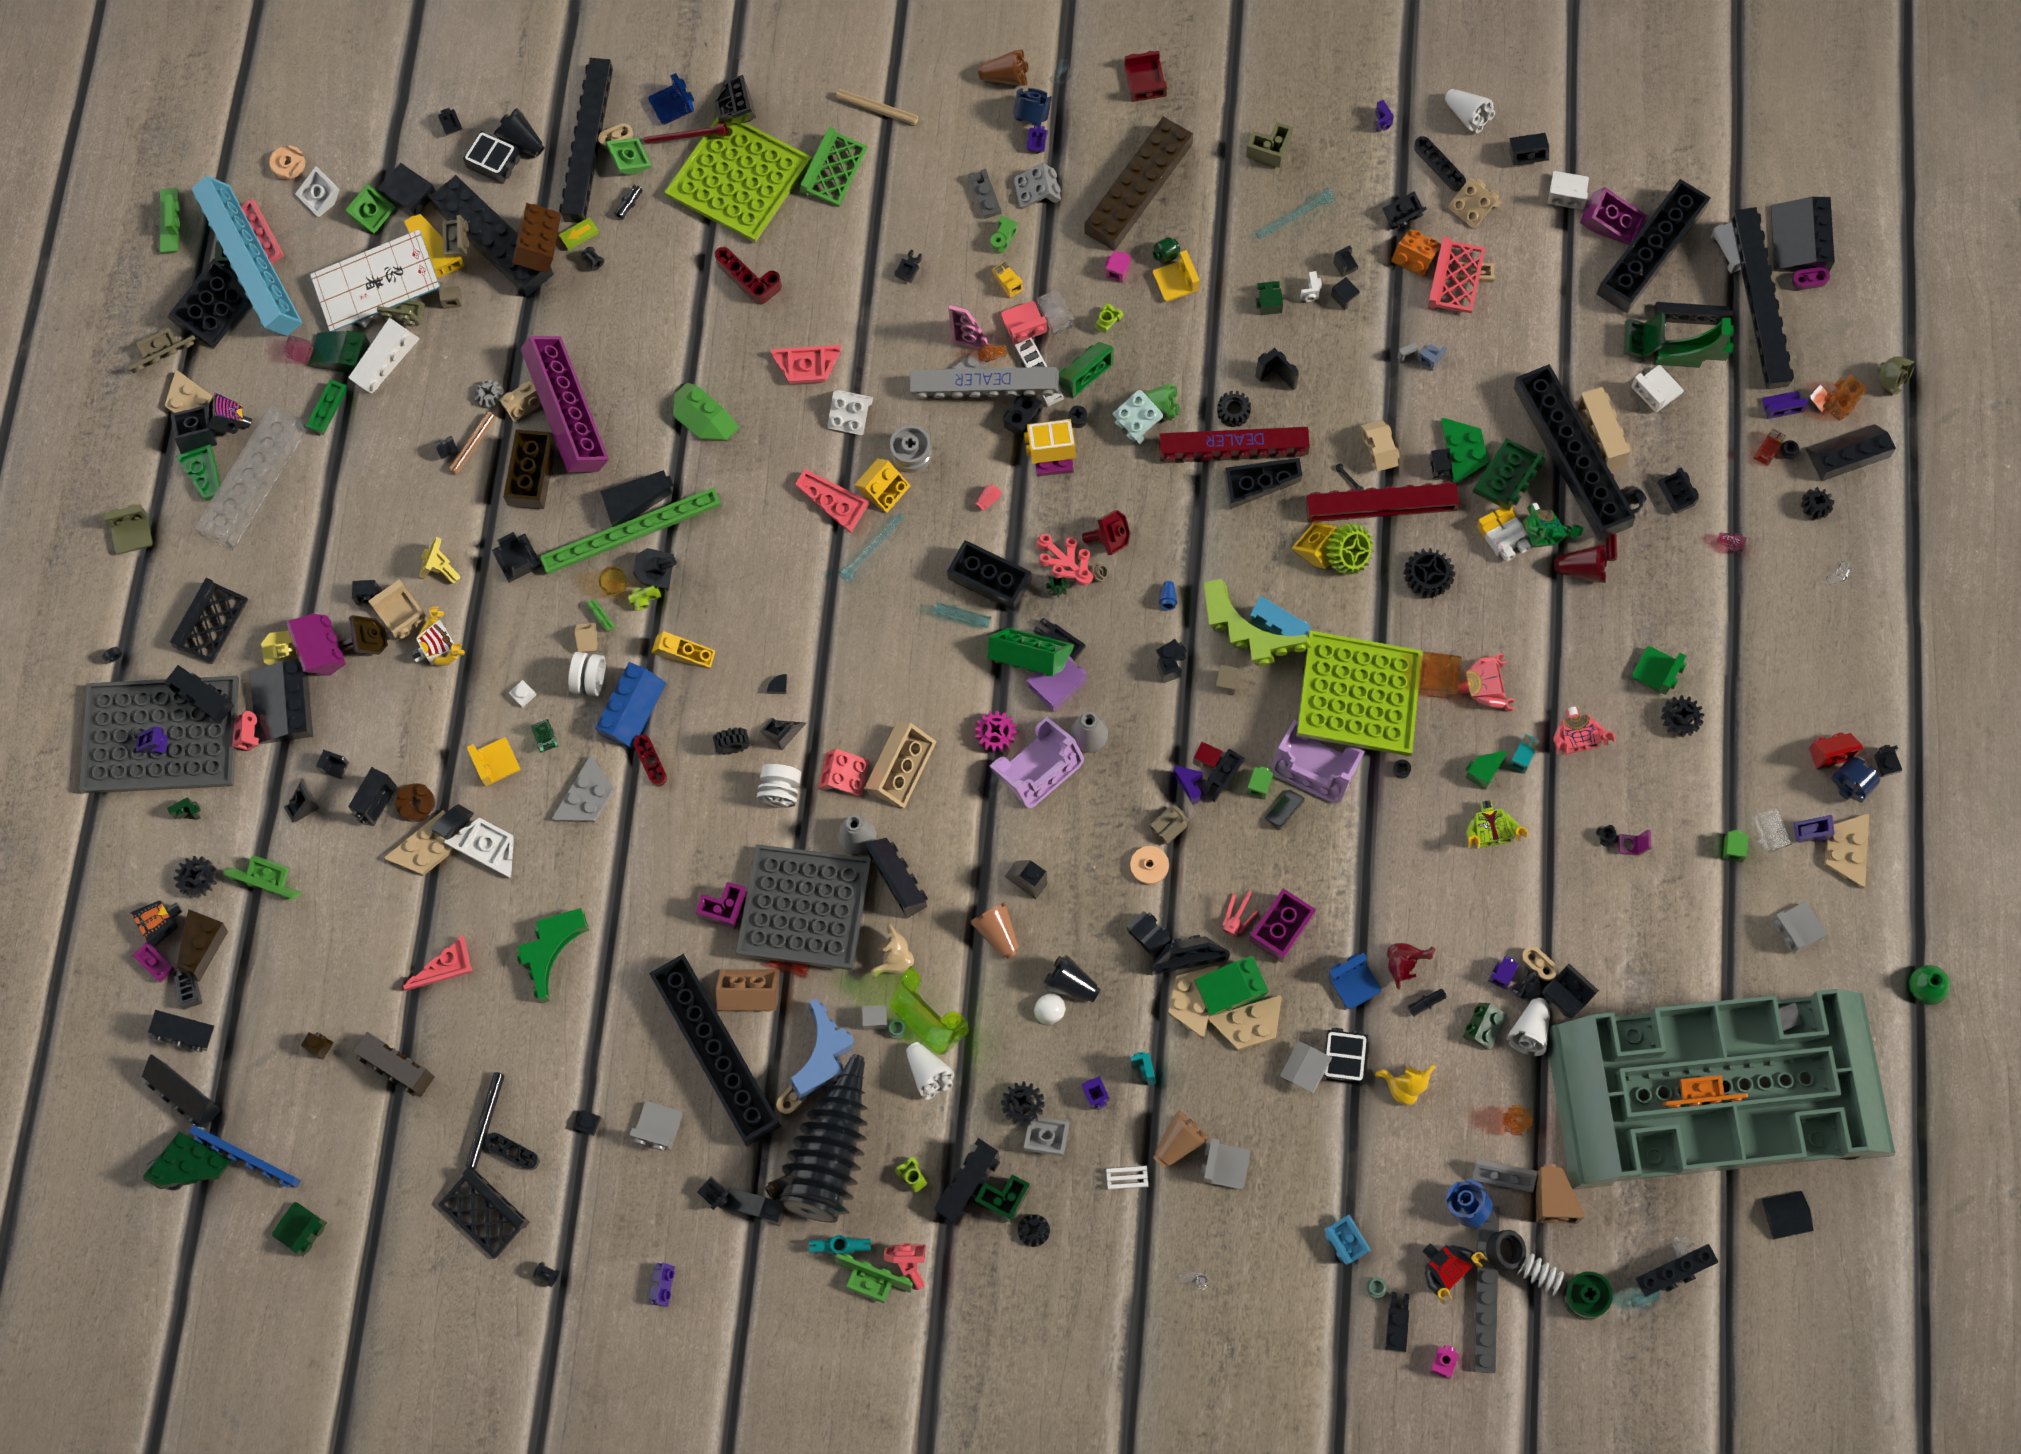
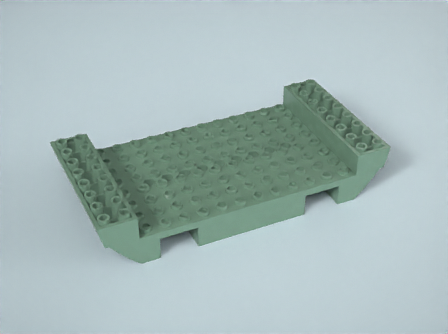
[1547,989,1895,1190]

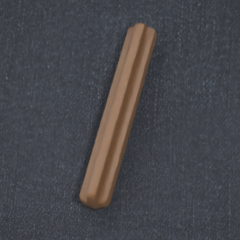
[449,412,496,474]

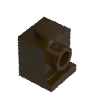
[301,1032,334,1060]

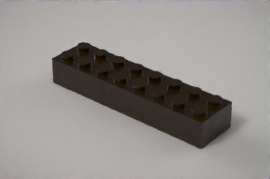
[1084,117,1193,251]

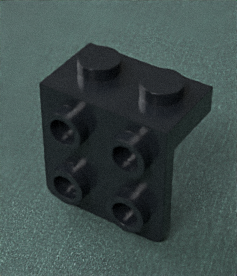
[1256,347,1299,390]
[1542,964,1599,1019]

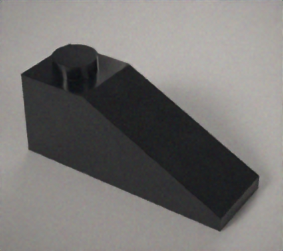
[723,1188,786,1226]

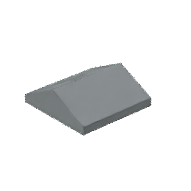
[1280,1041,1332,1094]
[1024,1117,1069,1157]

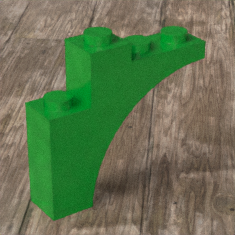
[1655,318,1734,368]
[516,908,589,1003]

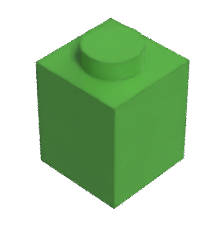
[1247,767,1273,799]
[1723,830,1749,862]

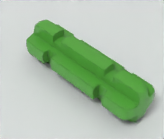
[587,599,615,632]

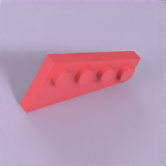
[795,469,869,533]

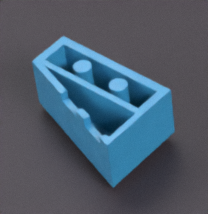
[1249,596,1311,637]

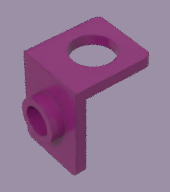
[1618,830,1651,856]

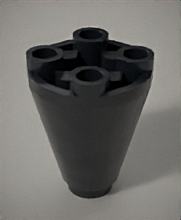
[494,108,545,158]
[1043,955,1101,1003]

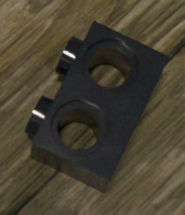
[1003,394,1043,438]

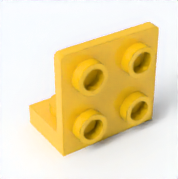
[1153,250,1200,302]
[467,737,521,786]

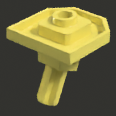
[419,537,460,584]
[261,631,299,666]

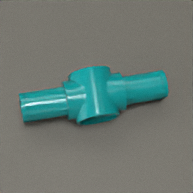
[809,1235,871,1255]

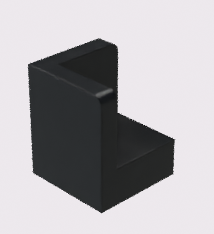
[1333,245,1359,277]
[1331,277,1360,310]
[1157,658,1182,683]
[316,749,349,779]

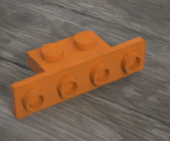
[1662,1075,1748,1109]

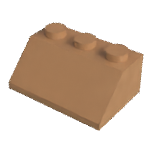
[716,969,779,1012]

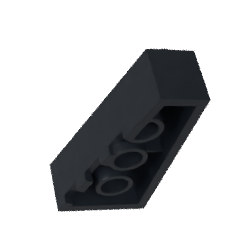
[934,1138,1001,1225]

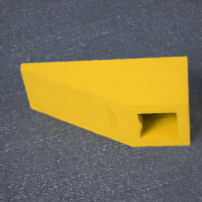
[652,631,715,668]

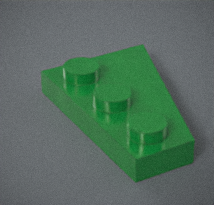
[176,444,223,501]

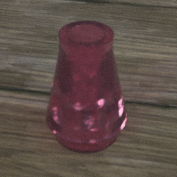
[1717,532,1747,552]

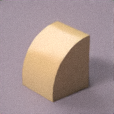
[575,623,598,652]

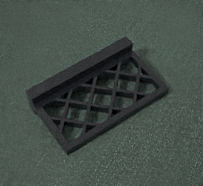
[170,577,248,664]
[438,1168,530,1259]

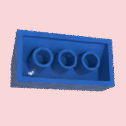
[595,662,666,749]

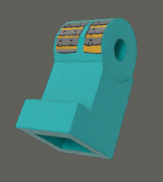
[1509,734,1540,774]

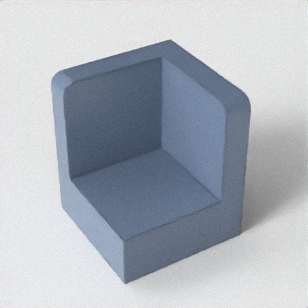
[1417,344,1447,371]

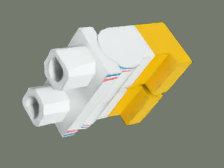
[1477,507,1531,562]

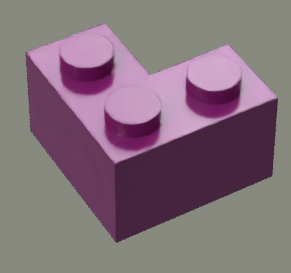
[695,882,747,929]

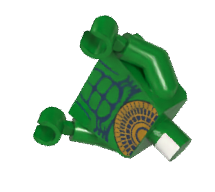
[1523,503,1584,547]

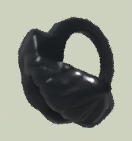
[1621,486,1647,514]
[1512,969,1541,999]

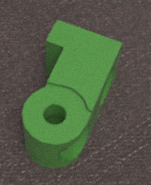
[990,215,1018,254]

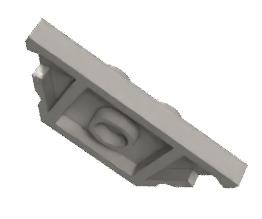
[552,756,615,822]

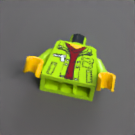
[1466,800,1528,849]

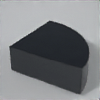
[767,674,788,694]

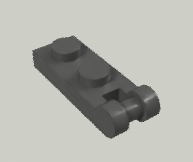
[969,169,1002,219]

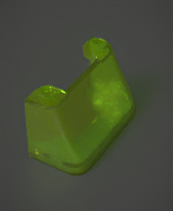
[889,966,969,1055]

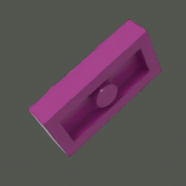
[1035,459,1074,477]
[132,942,175,983]

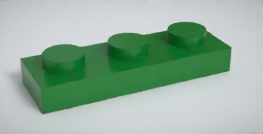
[306,380,348,435]

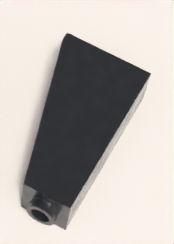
[600,470,673,527]

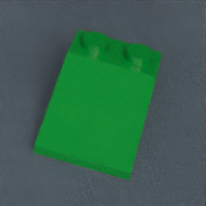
[1194,956,1269,1016]

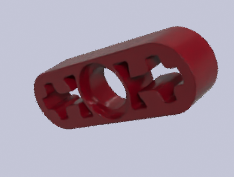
[634,735,667,787]

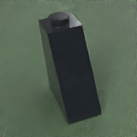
[1005,860,1047,899]

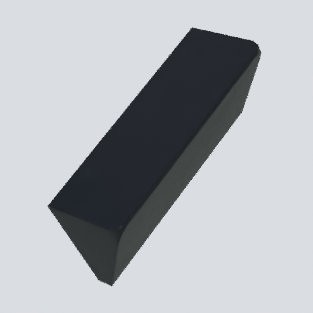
[1265,789,1305,830]

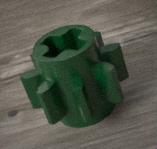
[1046,576,1069,598]

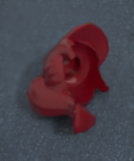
[1387,943,1435,990]

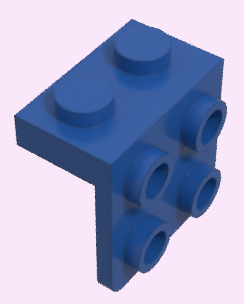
[1328,952,1381,1010]

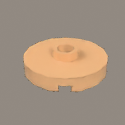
[269,145,306,179]
[1130,846,1169,885]

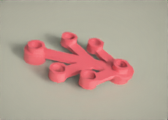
[1036,534,1093,586]

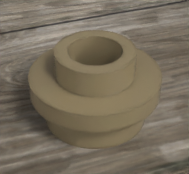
[1091,563,1108,582]

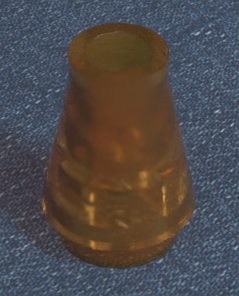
[978,344,1007,362]

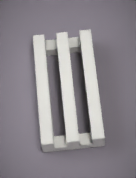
[1106,1166,1148,1190]

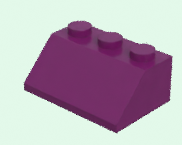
[286,613,346,675]

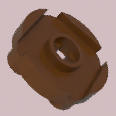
[395,783,435,822]

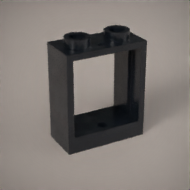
[348,767,397,826]

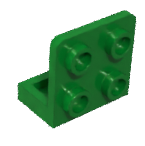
[1632,646,1687,695]

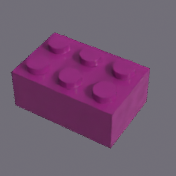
[1249,888,1316,963]

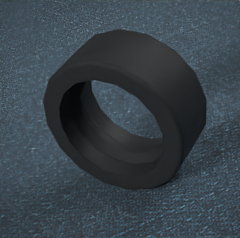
[1486,1230,1526,1271]

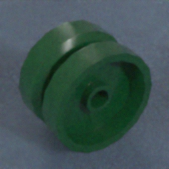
[1563,1271,1613,1320]

